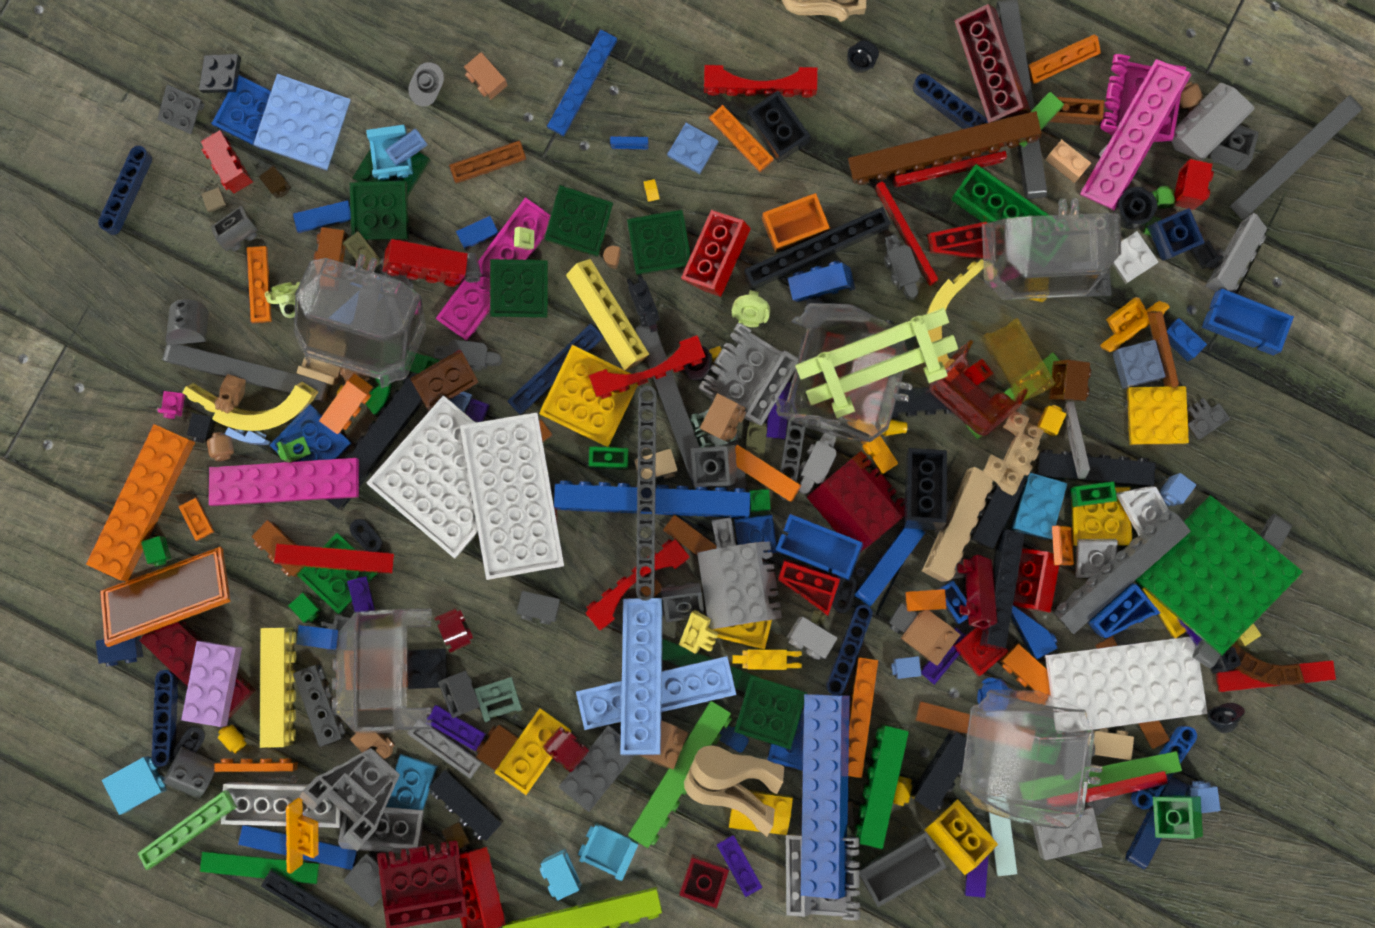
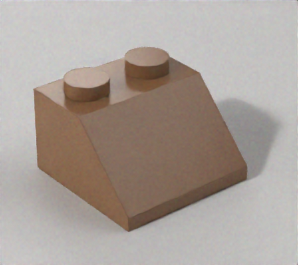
[901,610,960,666]
[639,721,688,770]

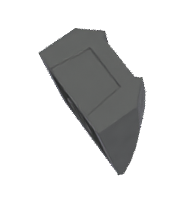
[1210,125,1259,171]

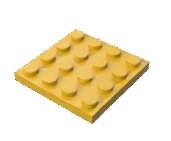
[539,345,638,447]

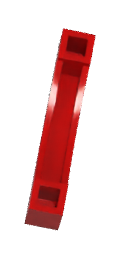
[704,65,818,98]
[588,335,705,400]
[585,539,690,631]

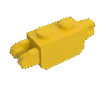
[732,649,802,670]

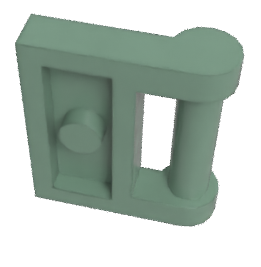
[474,677,523,722]

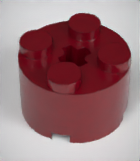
[434,608,473,653]
[542,726,589,773]

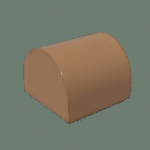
[603,246,621,269]

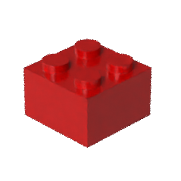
[1175,159,1214,210]

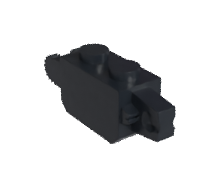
[627,274,660,333]

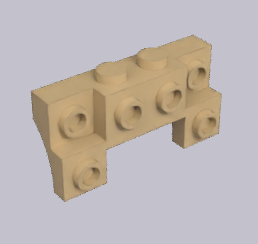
[982,410,1044,496]

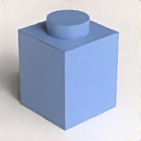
[891,656,921,679]

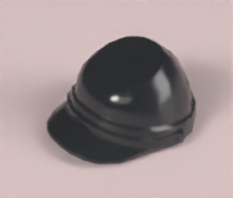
[847,40,879,73]
[684,345,713,380]
[1207,702,1245,733]

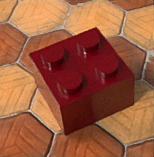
[679,854,729,909]

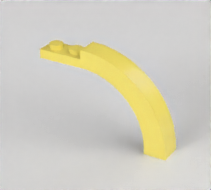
[926,259,987,386]
[183,382,318,431]

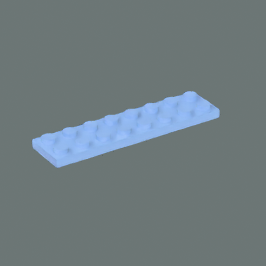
[620,598,663,755]
[576,656,736,730]

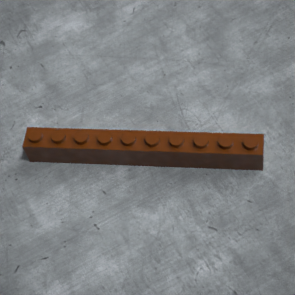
[848,111,1042,185]

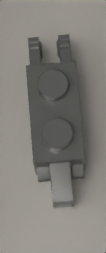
[884,234,921,301]
[434,340,503,372]

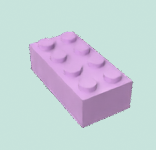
[181,641,242,727]

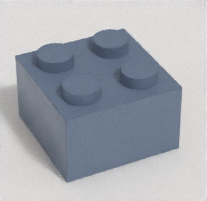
[1112,340,1165,389]

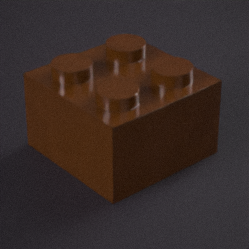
[1049,360,1091,401]

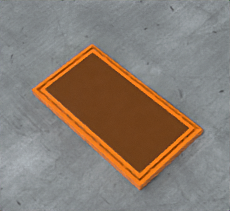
[100,546,231,647]

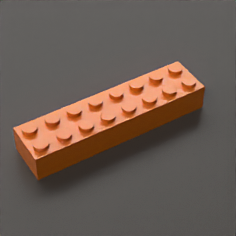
[86,424,195,581]

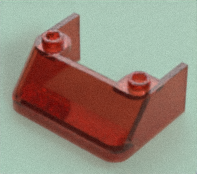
[929,339,1028,436]

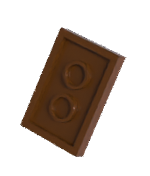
[410,349,478,411]

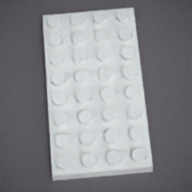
[460,413,564,580]
[1045,636,1207,734]

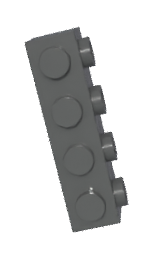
[293,665,346,747]

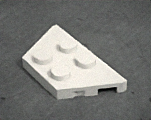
[1116,486,1168,536]

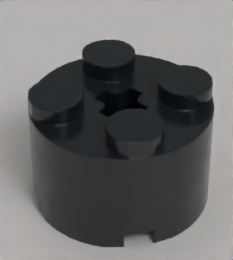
[1113,187,1157,229]

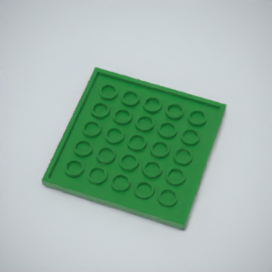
[1135,495,1303,656]

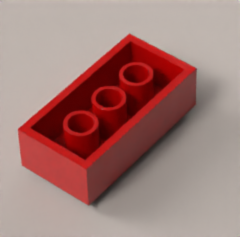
[383,239,468,287]

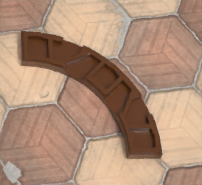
[1230,642,1305,686]

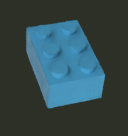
[1010,473,1067,540]

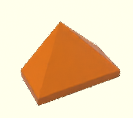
[906,589,947,611]

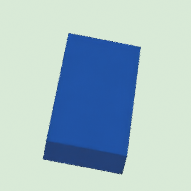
[610,136,649,150]
[456,216,498,250]

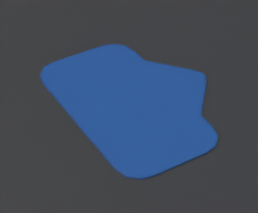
[719,726,749,752]

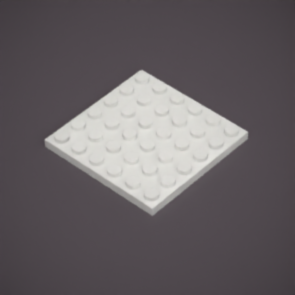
[367,396,478,559]

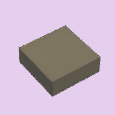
[201,187,227,213]

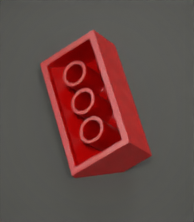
[681,210,751,297]
[459,847,506,928]

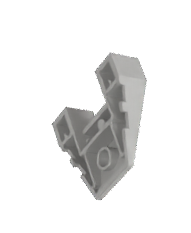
[298,749,400,851]

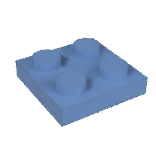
[667,123,719,174]

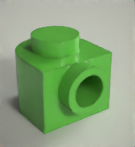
[1151,186,1175,209]

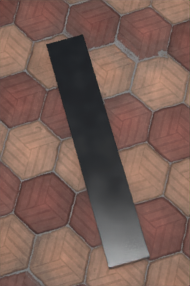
[261,868,370,928]

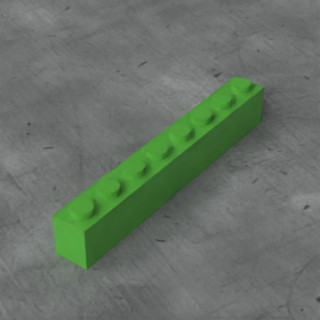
[628,700,732,848]

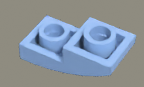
[225,427,270,445]

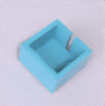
[540,849,582,901]

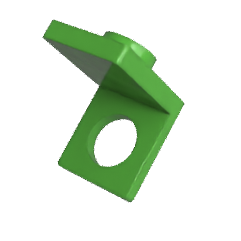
[277,437,311,462]

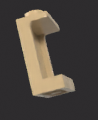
[296,327,350,385]

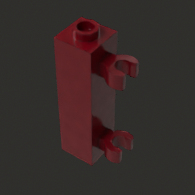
[957,555,997,630]

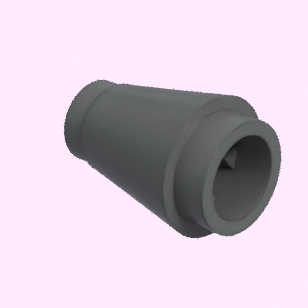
[464,253,482,283]

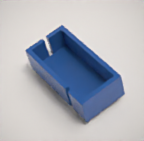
[1202,289,1294,355]
[776,514,863,580]

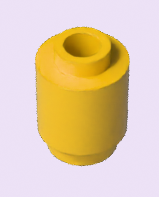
[218,725,247,754]
[893,776,913,806]

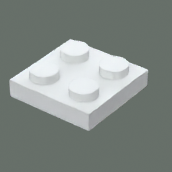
[1105,231,1158,284]

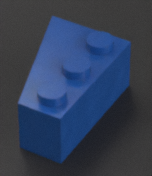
[788,261,855,302]
[1087,583,1160,638]

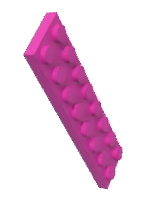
[1080,59,1191,211]
[435,198,550,341]
[209,458,359,506]

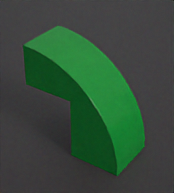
[365,361,392,416]

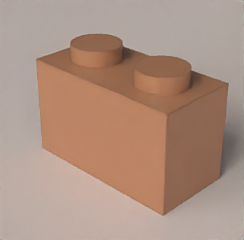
[464,53,508,100]

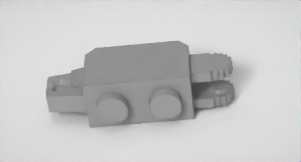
[798,430,837,494]

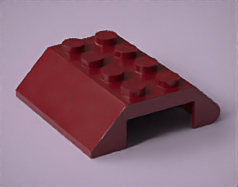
[806,451,905,553]
[377,840,467,928]

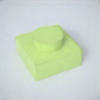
[514,227,534,250]

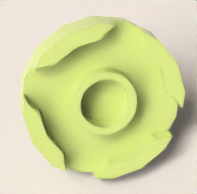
[265,282,304,318]
[732,290,770,327]

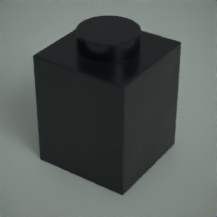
[187,413,216,443]

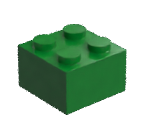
[1153,795,1203,839]

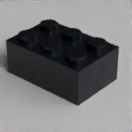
[746,91,811,163]

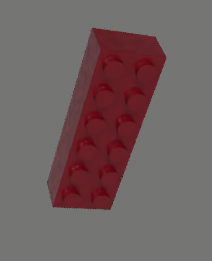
[954,4,1031,123]
[139,620,256,719]

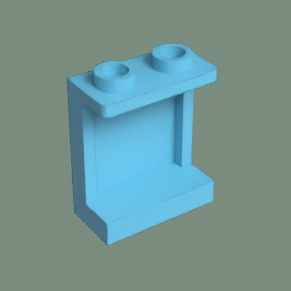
[366,125,413,181]
[102,756,167,815]
[578,823,639,881]

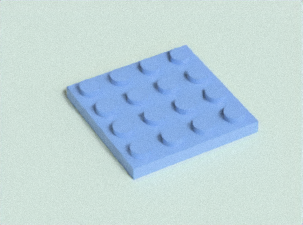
[254,74,351,171]

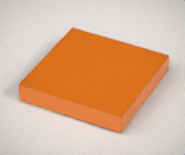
[1052,526,1074,565]

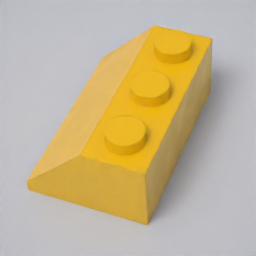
[729,790,793,835]
[924,799,998,875]

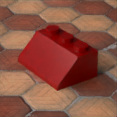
[1013,549,1059,613]

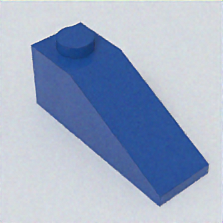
[1011,606,1057,659]

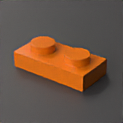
[179,498,215,541]

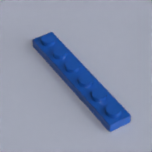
[547,29,617,136]

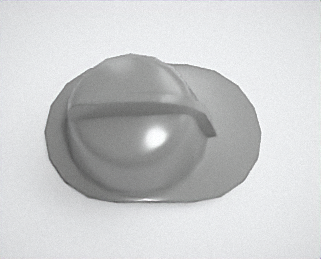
[408,62,444,107]

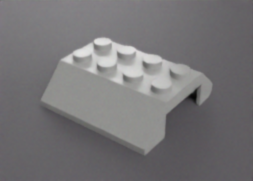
[699,323,801,426]
[697,541,782,629]
[786,834,860,920]

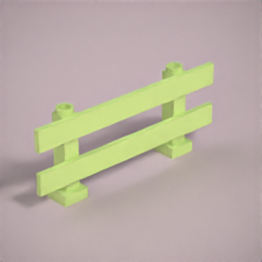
[795,308,958,418]

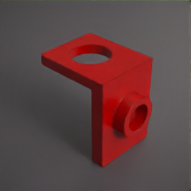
[956,359,994,393]

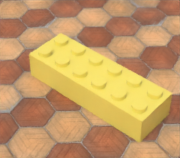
[260,628,296,748]

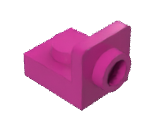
[158,391,185,419]

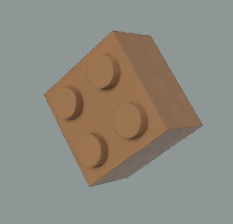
[700,393,746,442]

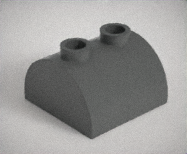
[211,205,258,252]
[166,299,209,345]
[661,582,704,623]
[162,746,217,799]

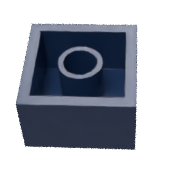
[1147,208,1205,261]

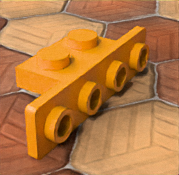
[1100,297,1170,352]
[845,417,898,474]
[286,798,318,874]

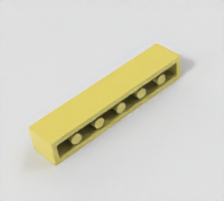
[566,259,649,371]

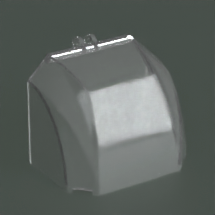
[960,690,1103,829]

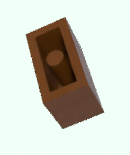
[476,724,519,770]

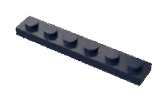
[507,323,604,415]

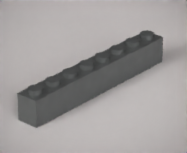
[1053,510,1191,634]

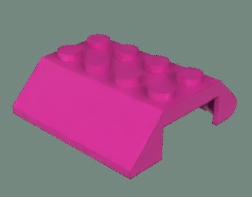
[1100,54,1186,142]

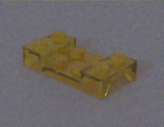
[982,318,1055,404]

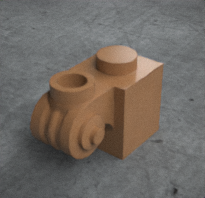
[214,374,246,414]
[350,722,396,759]

